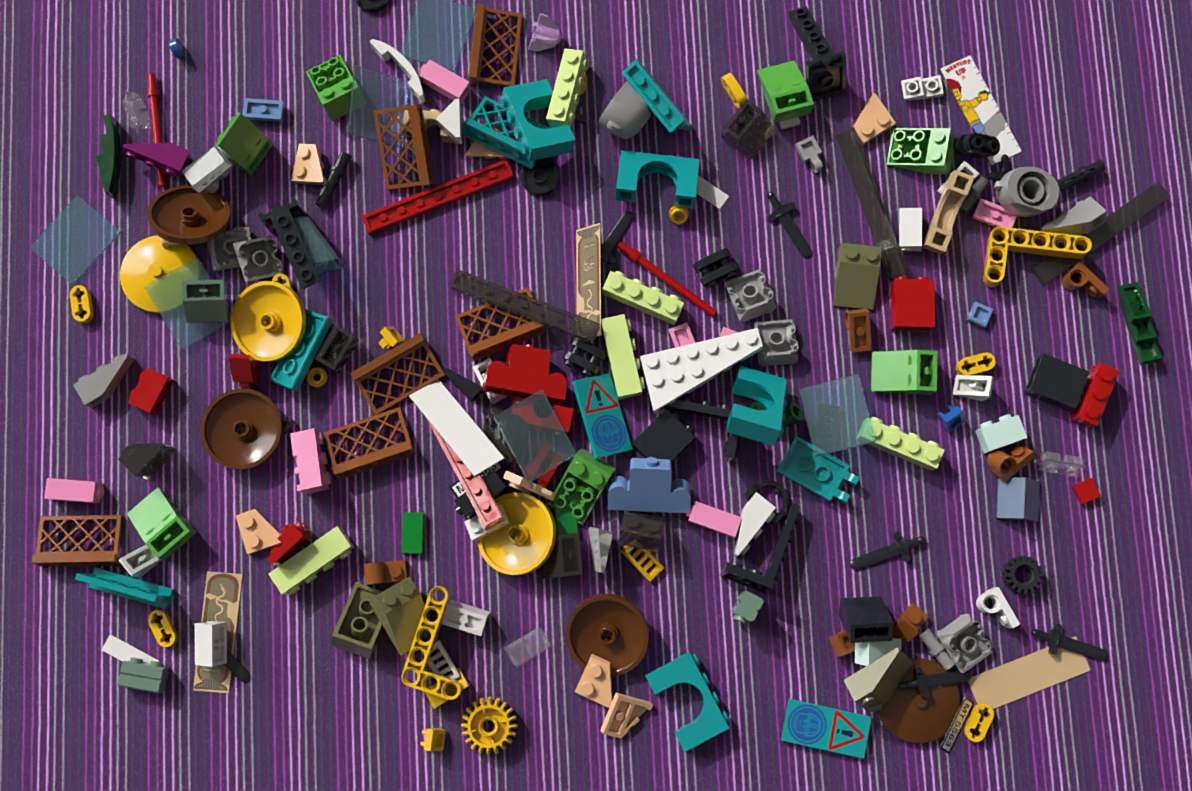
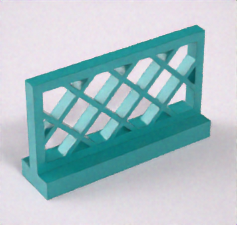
[622,59,693,134]
[463,96,549,169]
[75,567,175,609]

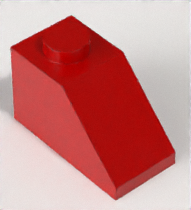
[229,354,260,389]

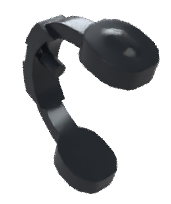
[743,480,789,526]

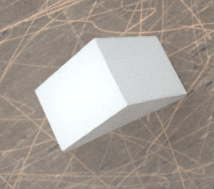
[436,99,462,144]
[953,375,994,401]
[119,545,162,577]

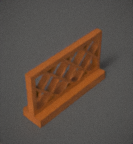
[468,3,522,87]
[373,104,435,190]
[455,287,546,361]
[350,333,445,415]
[324,407,416,480]
[32,515,123,567]

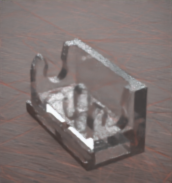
[504,626,552,667]

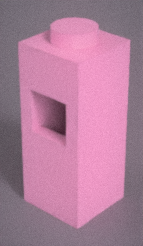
[419,59,471,104]
[44,478,104,504]
[686,501,742,538]

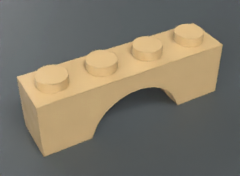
[922,170,974,254]

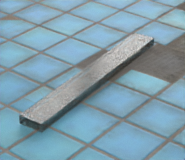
[836,127,908,280]
[1031,181,1171,285]
[448,269,601,343]

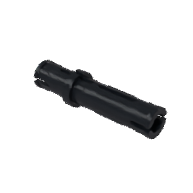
[313,151,352,208]
[1056,160,1106,192]

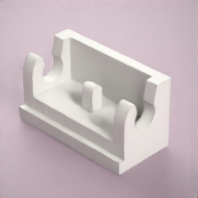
[899,208,922,252]
[442,600,490,636]
[195,621,227,667]

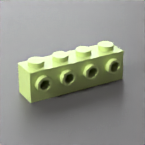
[546,49,588,129]
[602,271,684,326]
[601,314,645,400]
[856,417,944,471]
[269,526,354,595]

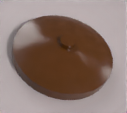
[147,185,231,245]
[200,389,283,470]
[566,594,649,676]
[877,658,960,743]

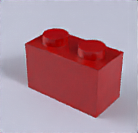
[128,367,174,416]

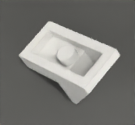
[465,504,509,541]

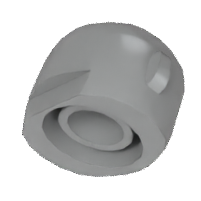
[598,81,652,139]
[994,167,1059,217]

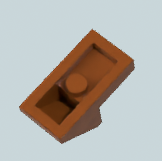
[893,603,929,648]

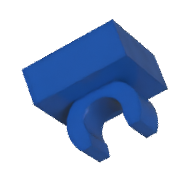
[939,405,965,433]

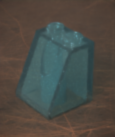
[294,216,345,274]

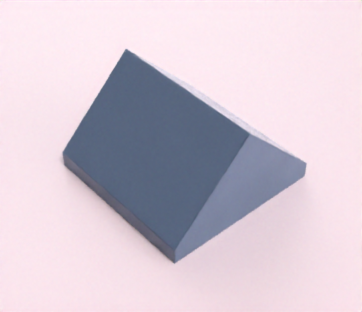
[996,477,1040,522]

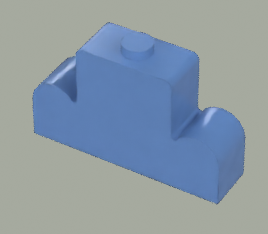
[608,457,691,514]

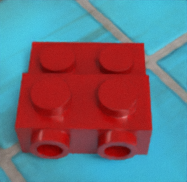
[267,522,312,566]

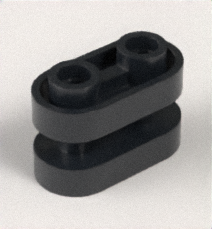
[953,132,1000,158]
[692,248,739,289]
[562,336,608,377]

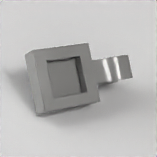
[795,136,823,174]

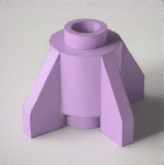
[528,13,562,52]

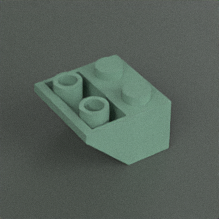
[182,280,228,323]

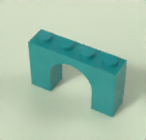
[500,79,576,161]
[615,150,700,209]
[726,366,788,446]
[645,652,730,752]

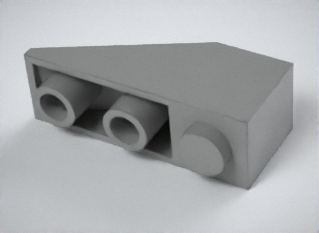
[1042,196,1107,235]
[73,354,134,408]

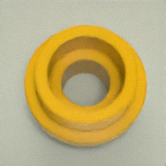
[669,206,689,224]
[307,367,328,387]

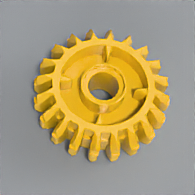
[461,696,518,755]

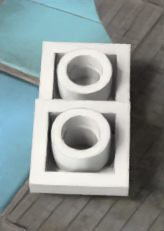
[901,75,944,100]

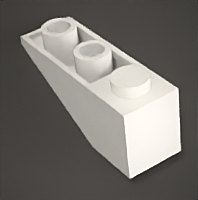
[734,492,776,557]

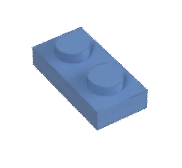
[242,98,285,122]

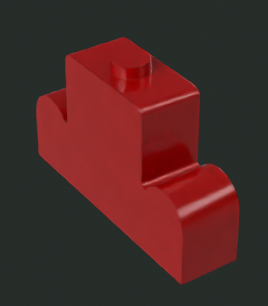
[482,344,567,406]

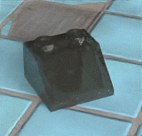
[118,443,177,480]
[618,511,665,553]

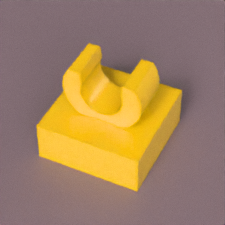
[378,326,405,349]
[420,728,446,751]

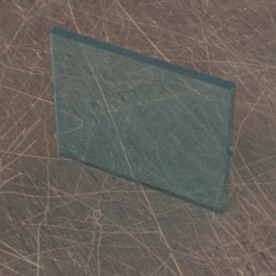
[400,0,476,72]
[347,65,409,148]
[29,195,121,285]
[145,258,231,349]
[799,374,876,457]
[493,390,576,483]

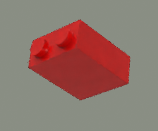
[890,276,935,331]

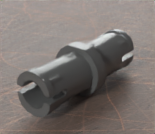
[959,176,989,215]

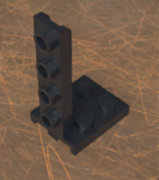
[788,6,846,101]
[258,198,321,290]
[662,398,741,464]
[720,504,801,594]

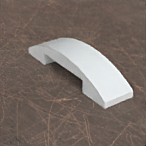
[370,39,425,104]

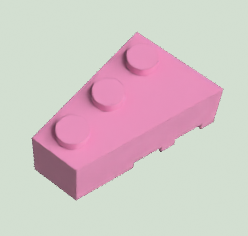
[290,428,332,495]

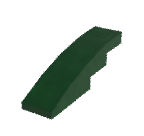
[96,114,121,198]
[1117,282,1162,366]

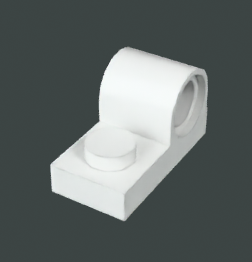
[976,587,1020,628]

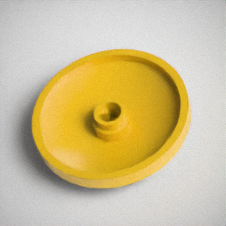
[120,235,201,314]
[231,281,306,361]
[477,492,556,575]

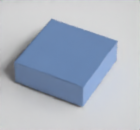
[966,301,994,329]

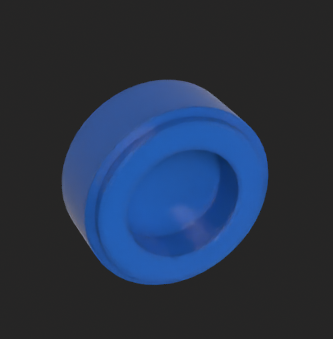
[169,38,185,59]

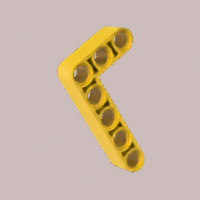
[983,227,1092,288]
[401,586,463,700]

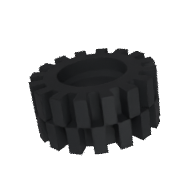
[1002,556,1044,594]

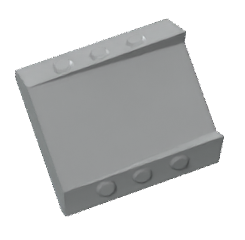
[181,146,232,194]
[208,227,251,271]
[233,236,283,282]
[724,269,776,323]
[754,319,799,368]
[588,527,613,574]
[937,613,993,673]

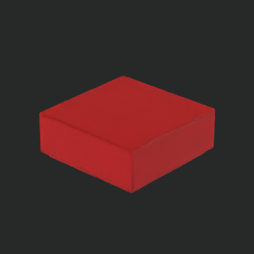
[1072,478,1101,505]

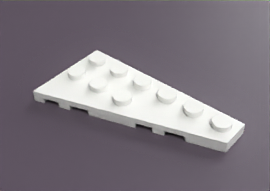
[640,328,763,414]

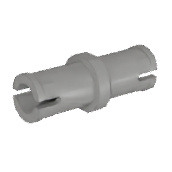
[919,629,955,670]

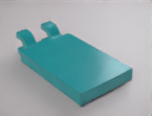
[776,436,860,504]

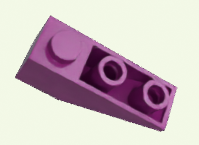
[123,143,190,177]

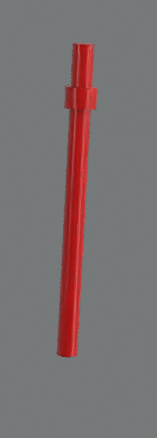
[147,73,166,187]
[617,241,717,317]

